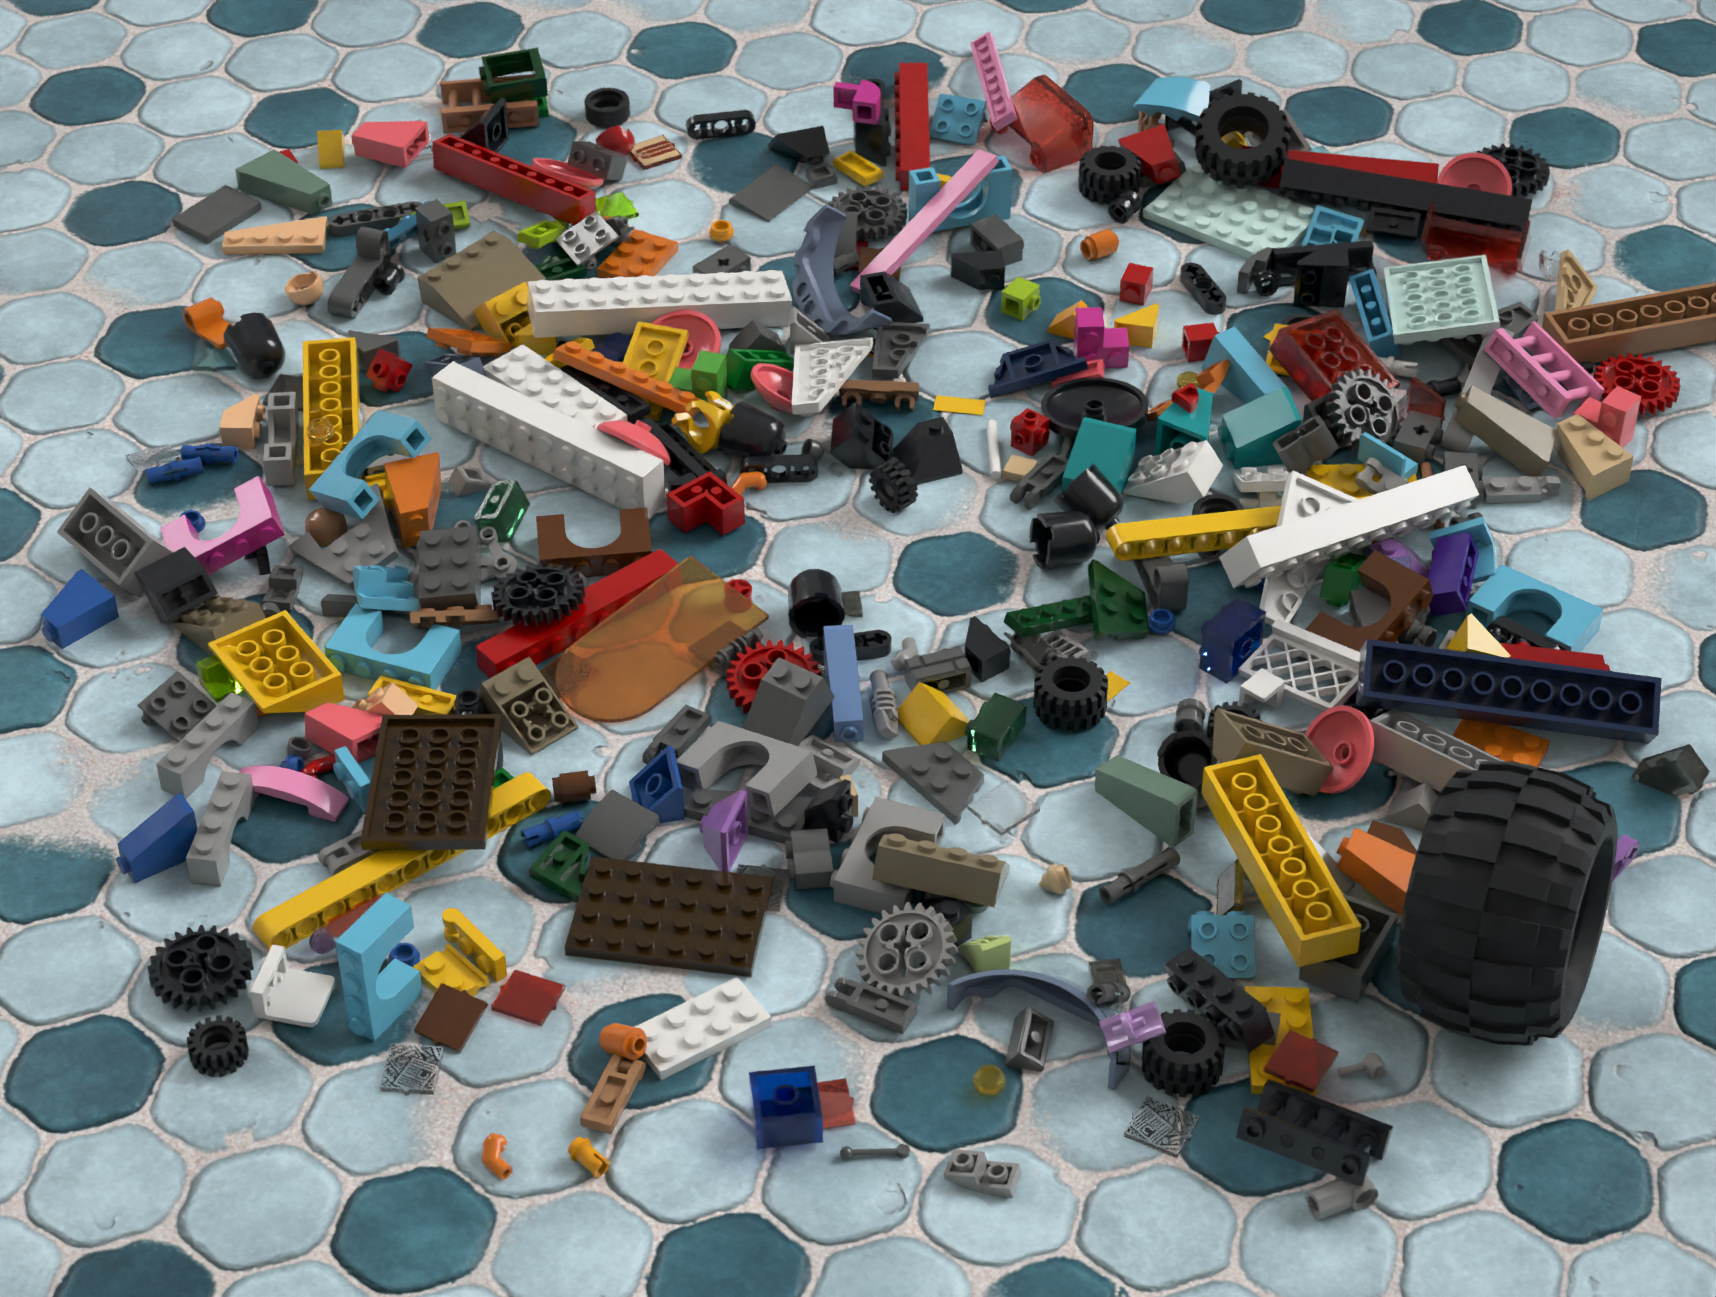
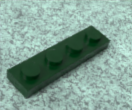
[1004,595,1093,638]

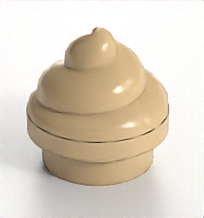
[1039,863,1072,894]

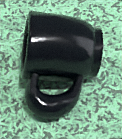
[453,689,486,714]

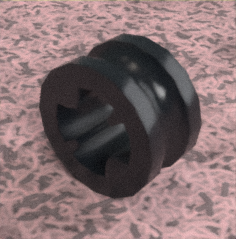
[1253,271,1279,297]

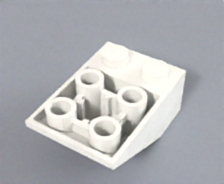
[1123,440,1223,504]

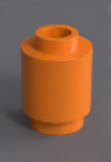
[1080,229,1119,260]
[599,1023,647,1060]

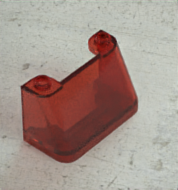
[990,74,1094,174]

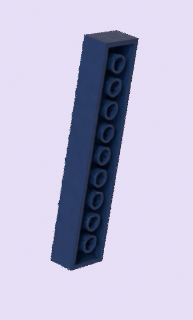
[1356,639,1662,744]

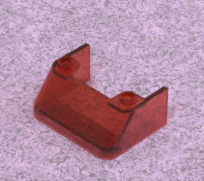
[1421,202,1531,275]

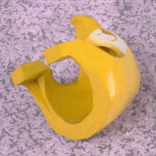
[671,391,734,454]

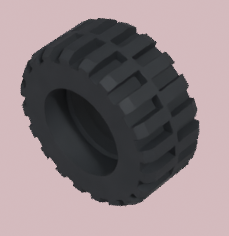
[1195,92,1290,188]

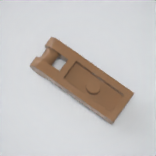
[580,1054,646,1134]

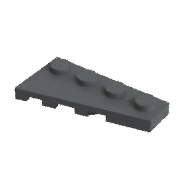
[1439,302,1540,367]
[684,788,813,844]

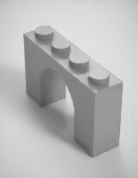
[676,721,818,817]
[830,797,945,915]

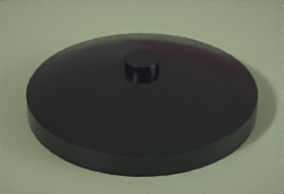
[1041,378,1148,440]

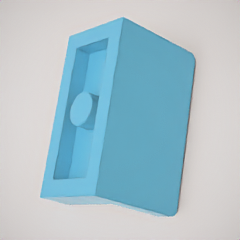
[1357,432,1418,480]

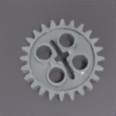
[855,902,958,1000]

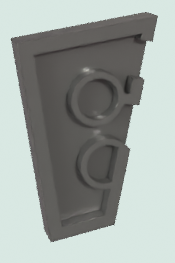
[872,322,930,379]

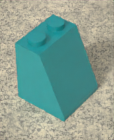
[1155,387,1213,456]
[1217,387,1302,469]
[1062,417,1136,495]

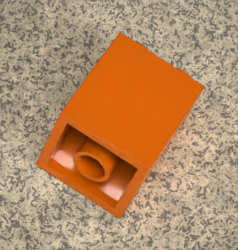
[384,452,442,548]

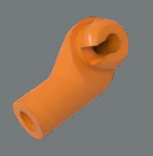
[731,471,767,496]
[481,1133,513,1180]

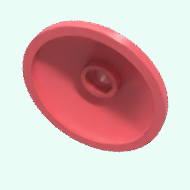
[1437,153,1512,196]
[531,158,604,190]
[651,310,721,370]
[750,363,793,414]
[596,420,671,467]
[1305,705,1374,794]

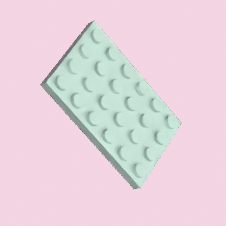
[1143,163,1315,259]
[1384,255,1500,345]

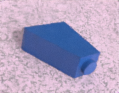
[41,569,119,649]
[116,793,198,883]

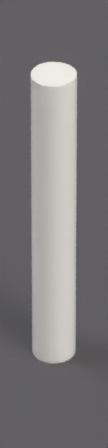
[987,420,1001,479]

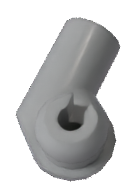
[891,637,919,671]

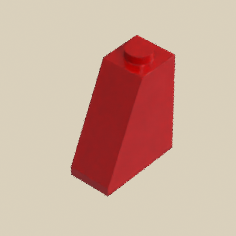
[1118,124,1181,184]

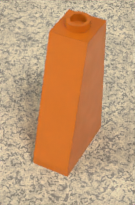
[1336,828,1416,916]

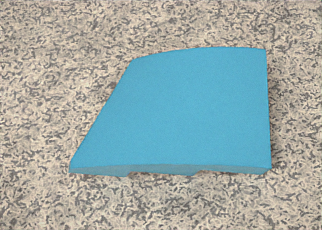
[1133,77,1210,122]
[1301,205,1364,246]
[353,565,419,612]

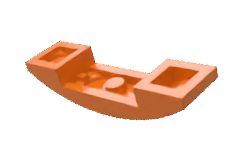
[1146,359,1230,421]

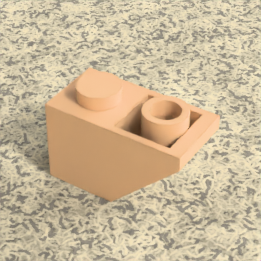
[219,394,266,449]
[352,682,418,715]

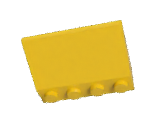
[208,610,345,713]

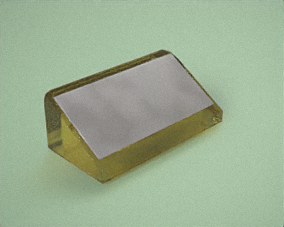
[1216,859,1244,915]

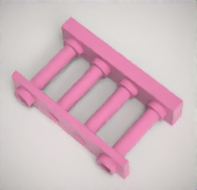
[1484,321,1605,419]

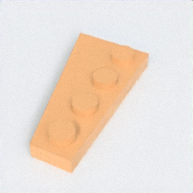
[222,216,328,255]

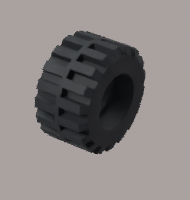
[1078,146,1141,205]
[1033,656,1108,732]
[1141,1009,1226,1097]

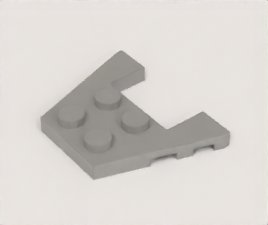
[288,483,399,589]

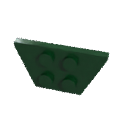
[1088,559,1149,641]

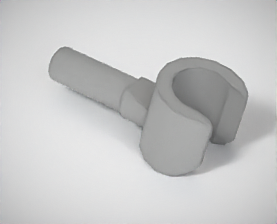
[1337,1053,1386,1079]

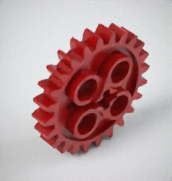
[1593,353,1681,416]
[726,640,821,714]

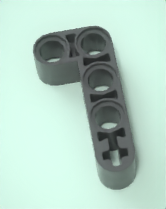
[327,227,391,318]
[1133,556,1189,612]

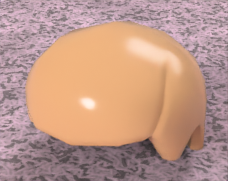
[284,270,324,306]

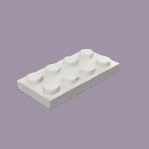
[635,977,772,1080]

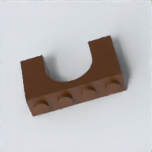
[536,508,652,577]
[1305,550,1434,652]

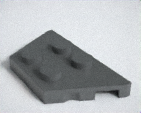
[882,741,984,825]

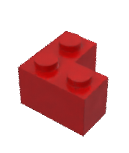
[666,471,745,535]

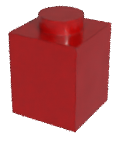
[1119,263,1154,306]
[1181,322,1221,362]

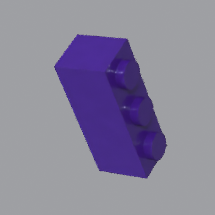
[1427,533,1479,616]

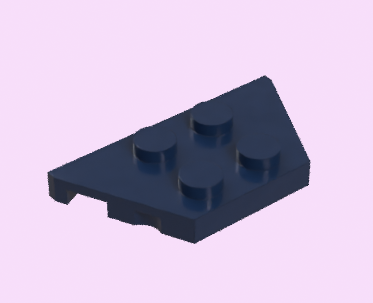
[988,339,1088,398]

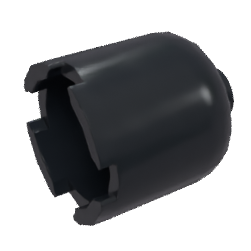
[224,312,286,379]
[718,401,788,459]
[1053,463,1124,532]
[1029,511,1100,569]
[788,569,845,639]
[1157,730,1220,794]

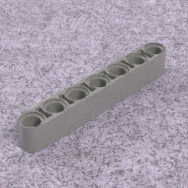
[1440,327,1515,453]

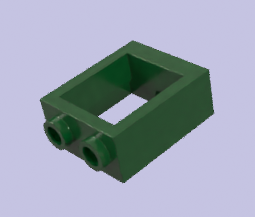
[478,47,548,104]

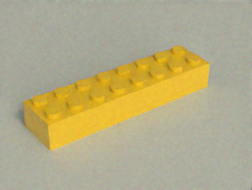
[302,337,362,500]
[1202,754,1361,967]

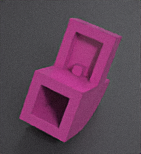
[833,80,880,124]

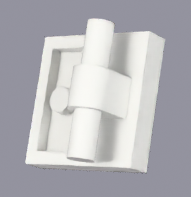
[1233,466,1289,509]

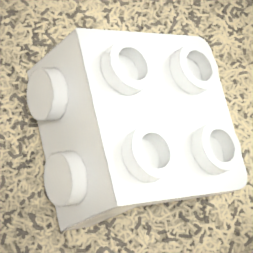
[248,945,335,1027]

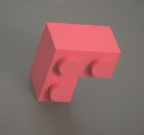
[1573,386,1641,448]

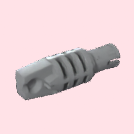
[869,669,899,741]

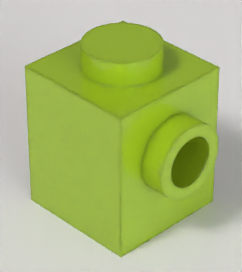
[1001,276,1041,321]

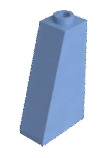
[824,624,864,743]

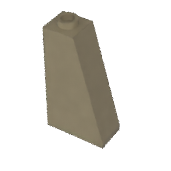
[1454,385,1557,477]

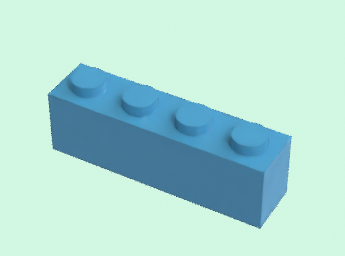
[1349,269,1401,358]

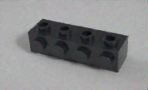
[1165,947,1275,1053]

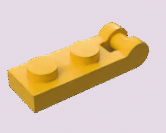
[442,908,507,982]

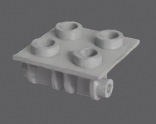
[555,211,619,270]

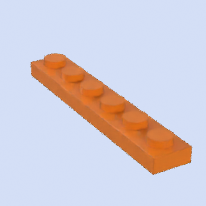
[553,342,702,417]

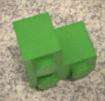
[669,351,728,413]

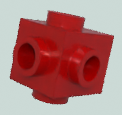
[366,348,413,393]
[1010,408,1050,457]

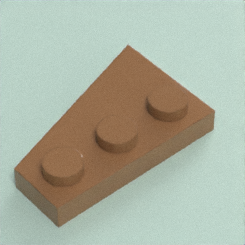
[410,604,500,629]

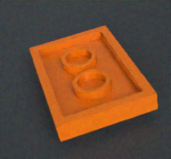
[597,229,678,278]
[426,328,512,357]
[1453,719,1550,767]

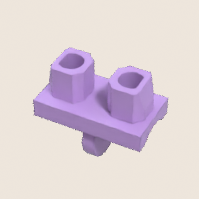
[1099,1001,1166,1053]

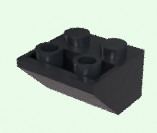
[854,98,891,167]
[1293,247,1349,307]
[860,271,923,330]
[830,402,894,469]
[134,547,218,623]

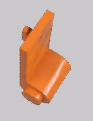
[182,297,233,350]

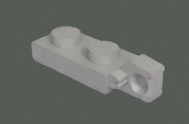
[1481,476,1561,504]

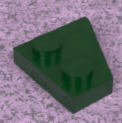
[535,246,586,281]
[529,830,590,903]

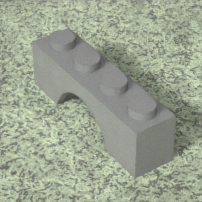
[263,392,299,486]
[156,692,259,799]
[186,771,255,887]

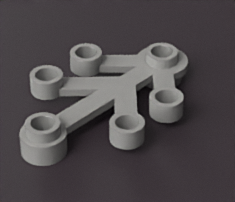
[416,520,518,582]

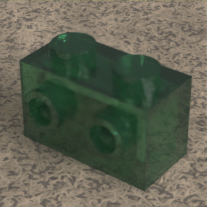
[474,480,530,543]
[965,692,1027,762]

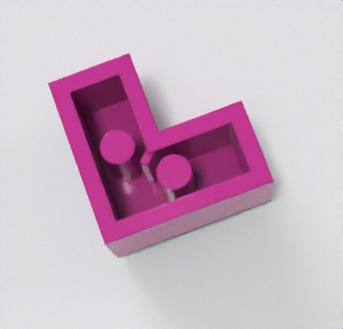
[1074,307,1129,368]

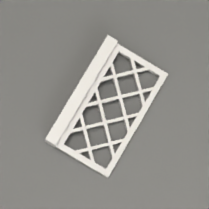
[1238,619,1360,711]

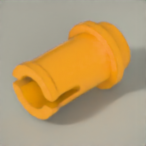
[568,1137,610,1178]

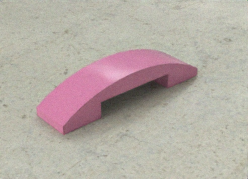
[239,765,350,822]

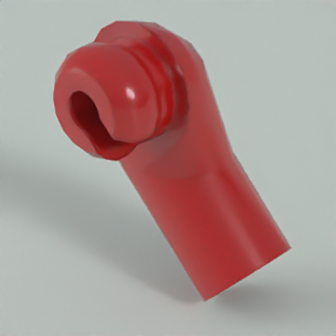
[300,755,336,779]

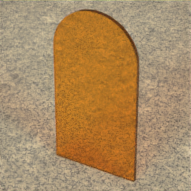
[556,555,769,723]

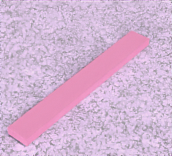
[970,32,1017,131]
[849,149,999,294]

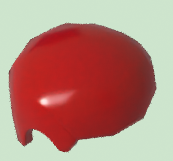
[596,126,635,156]

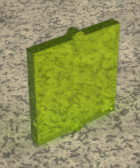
[596,191,639,220]

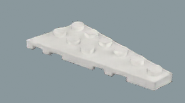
[792,337,874,417]
[1257,471,1359,625]

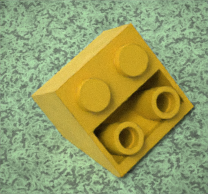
[473,282,531,348]

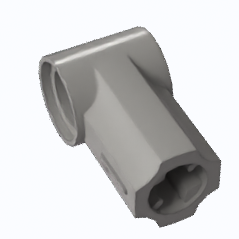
[1305,1175,1379,1220]

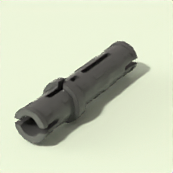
[1099,847,1180,905]

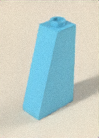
[1201,326,1292,404]

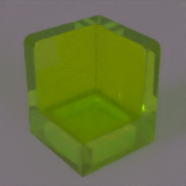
[196,655,242,702]

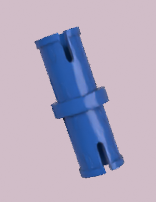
[181,443,239,465]
[146,456,204,485]
[520,810,583,849]

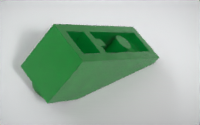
[726,349,794,392]
[1319,552,1367,607]

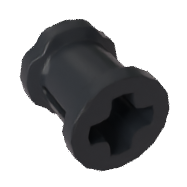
[374,262,405,295]

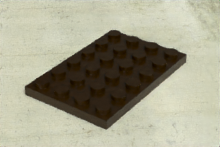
[360,714,503,850]
[564,856,773,977]

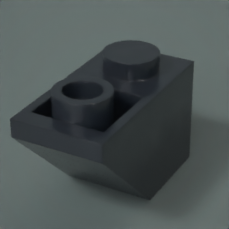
[965,616,1011,682]
[804,779,854,843]

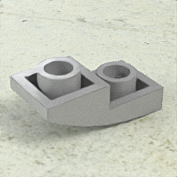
[944,1149,1022,1198]

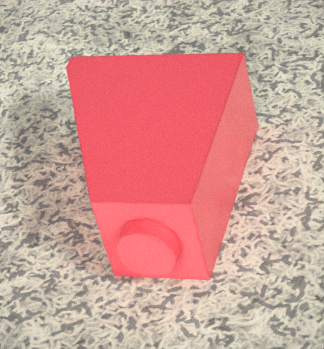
[352,121,429,168]
[305,703,384,763]

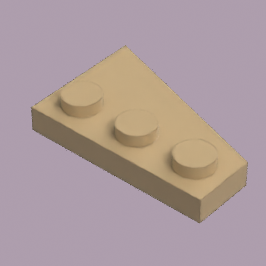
[1555,249,1598,311]

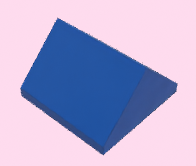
[629,745,684,823]

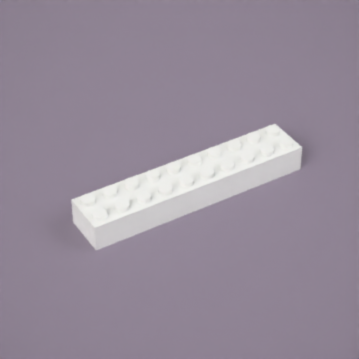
[527,270,792,338]
[432,362,665,517]
[1219,465,1479,588]

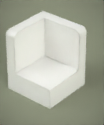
[1239,668,1285,708]

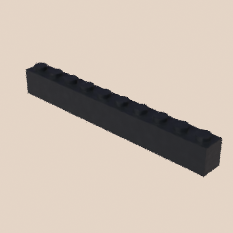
[1279,158,1532,237]

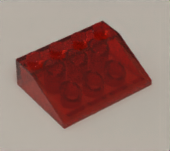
[1268,309,1400,402]

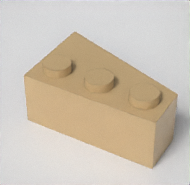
[1553,414,1634,501]

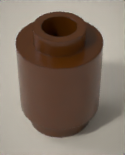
[552,770,597,804]

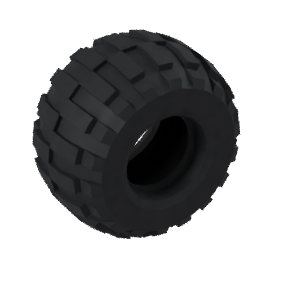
[1397,762,1618,1046]

